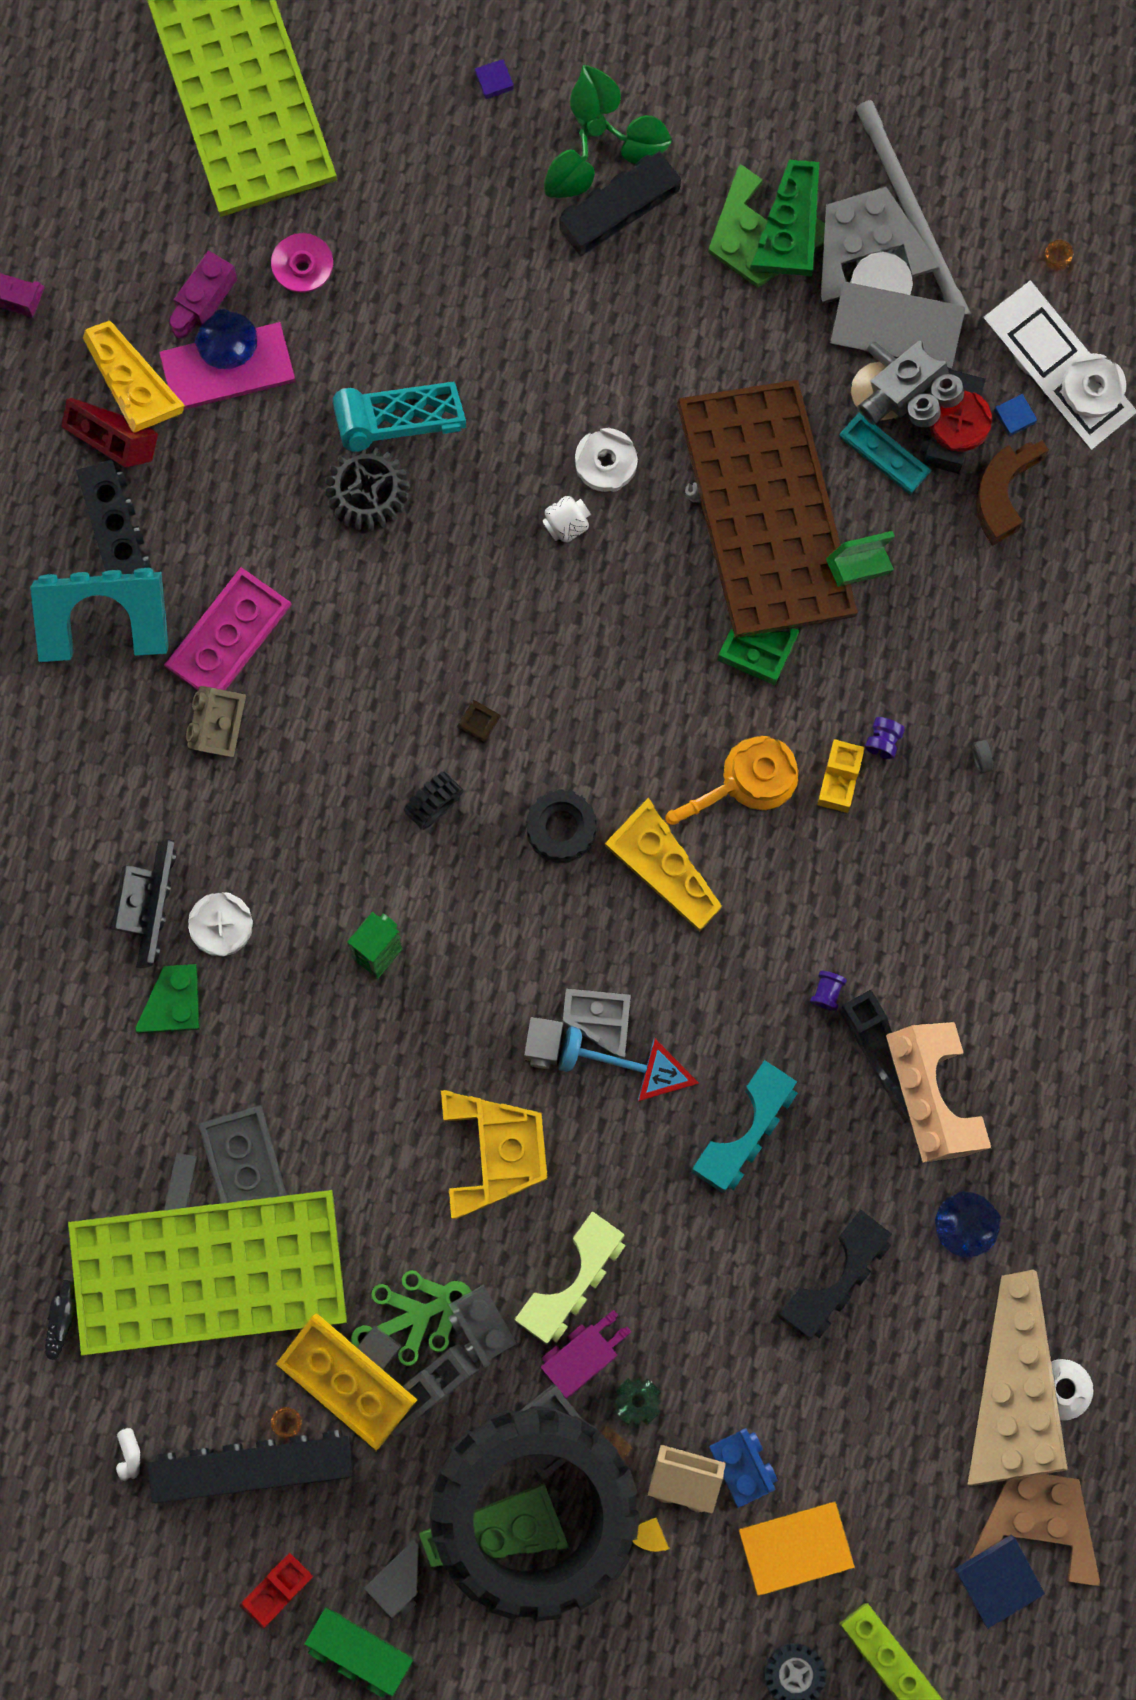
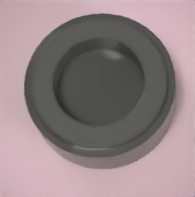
[972,740,993,773]

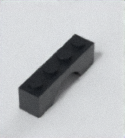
[839,990,911,1124]
[778,1209,892,1340]

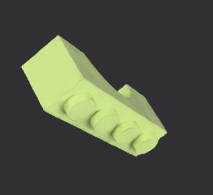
[515,1211,626,1345]

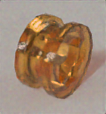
[1044,240,1073,271]
[271,1407,302,1438]

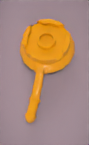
[665,736,799,825]

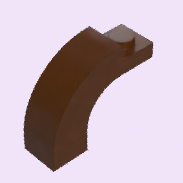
[976,440,1049,546]

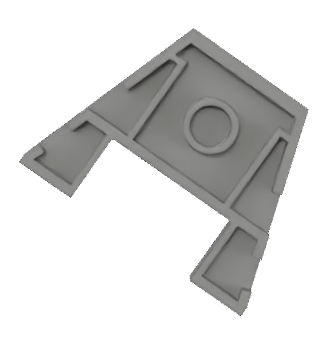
[821,187,940,303]

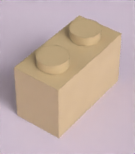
[648,1445,725,1514]

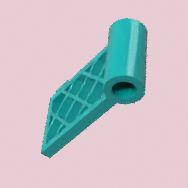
[332,381,466,452]

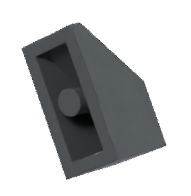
[364,1540,419,1618]

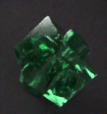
[614,1377,662,1426]

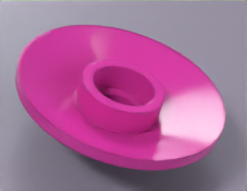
[271,233,333,293]

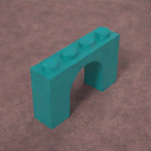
[30,568,169,662]

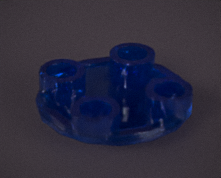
[195,309,258,369]
[935,1191,1001,1257]

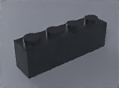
[559,151,681,257]

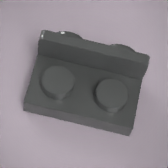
[448,1285,517,1368]

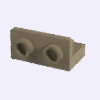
[186,685,246,757]

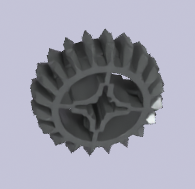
[325,447,410,532]

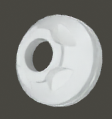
[1051,1359,1093,1420]

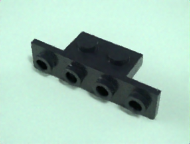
[111,839,176,969]

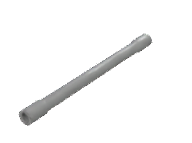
[856,100,971,320]

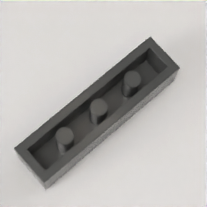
[164,1153,198,1210]

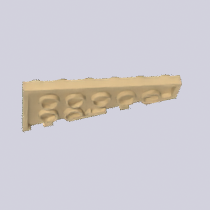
[968,1270,1068,1486]

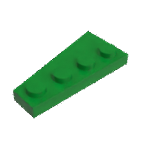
[750,160,820,276]

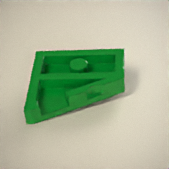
[717,629,800,685]
[136,964,200,1034]

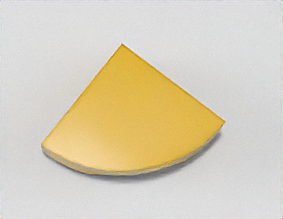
[632,1517,669,1552]

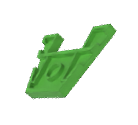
[708,164,825,288]

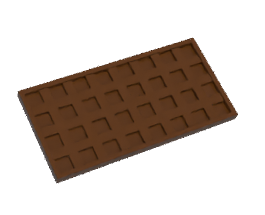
[677,380,858,638]

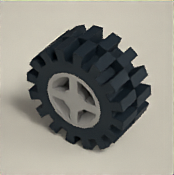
[764,1643,827,1700]

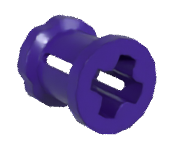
[810,971,847,1011]

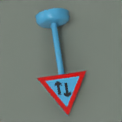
[558,1026,699,1101]

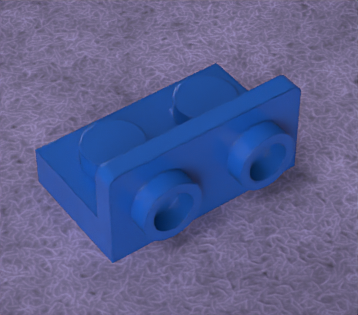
[708,1428,778,1508]

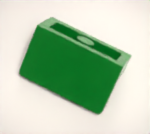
[826,531,895,587]

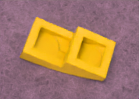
[817,739,864,813]

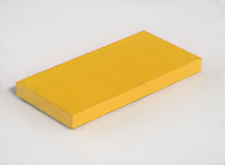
[276,1313,417,1451]

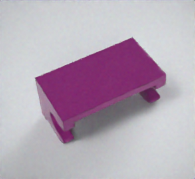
[0,273,45,318]

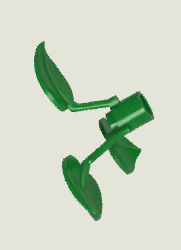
[544,65,672,198]

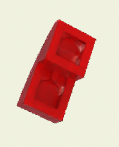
[239,1553,314,1629]

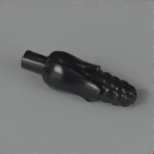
[45,1280,76,1360]

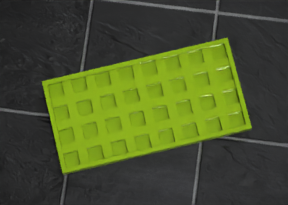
[147,0,337,217]
[68,1190,347,1355]

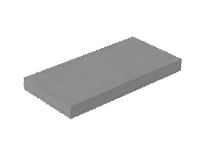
[830,281,966,368]

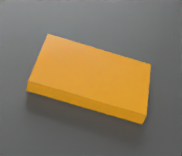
[738,1502,855,1596]

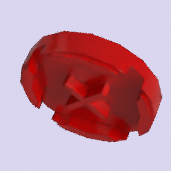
[929,389,992,452]

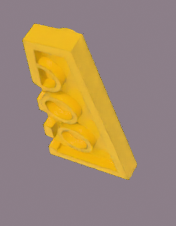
[83,320,185,433]
[605,797,722,932]

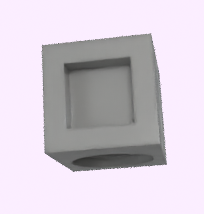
[524,1017,563,1069]

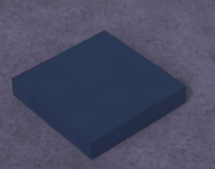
[954,1534,1045,1629]

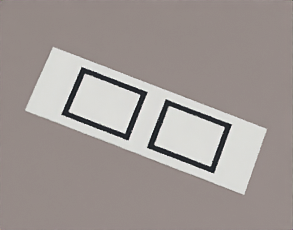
[984,280,1136,450]

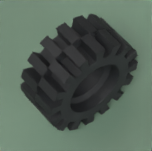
[404,771,464,830]

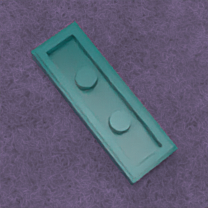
[839,412,931,495]

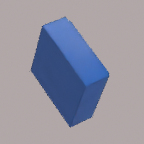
[994,394,1037,437]

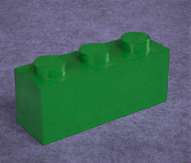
[347,911,402,979]
[305,1607,414,1698]

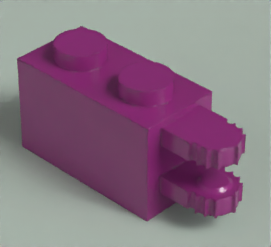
[169,250,237,339]
[541,1310,632,1399]

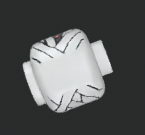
[542,496,591,542]

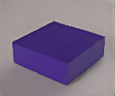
[475,59,514,99]

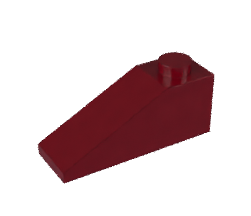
[61,398,158,468]

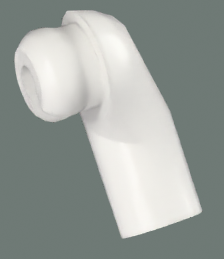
[116,1428,140,1481]

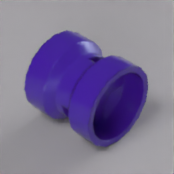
[864,717,905,760]

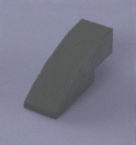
[391,1344,479,1437]

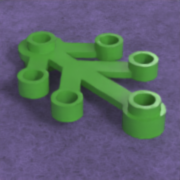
[351,1270,471,1366]

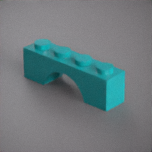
[691,1060,798,1194]

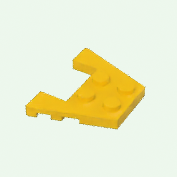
[441,1090,547,1219]

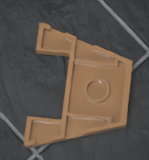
[969,1474,1100,1586]

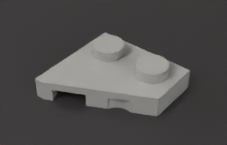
[563,989,631,1059]

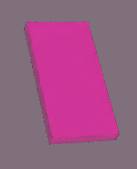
[159,322,296,410]
[164,567,292,691]

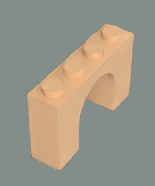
[886,1022,991,1162]

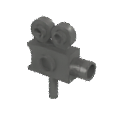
[858,340,964,427]

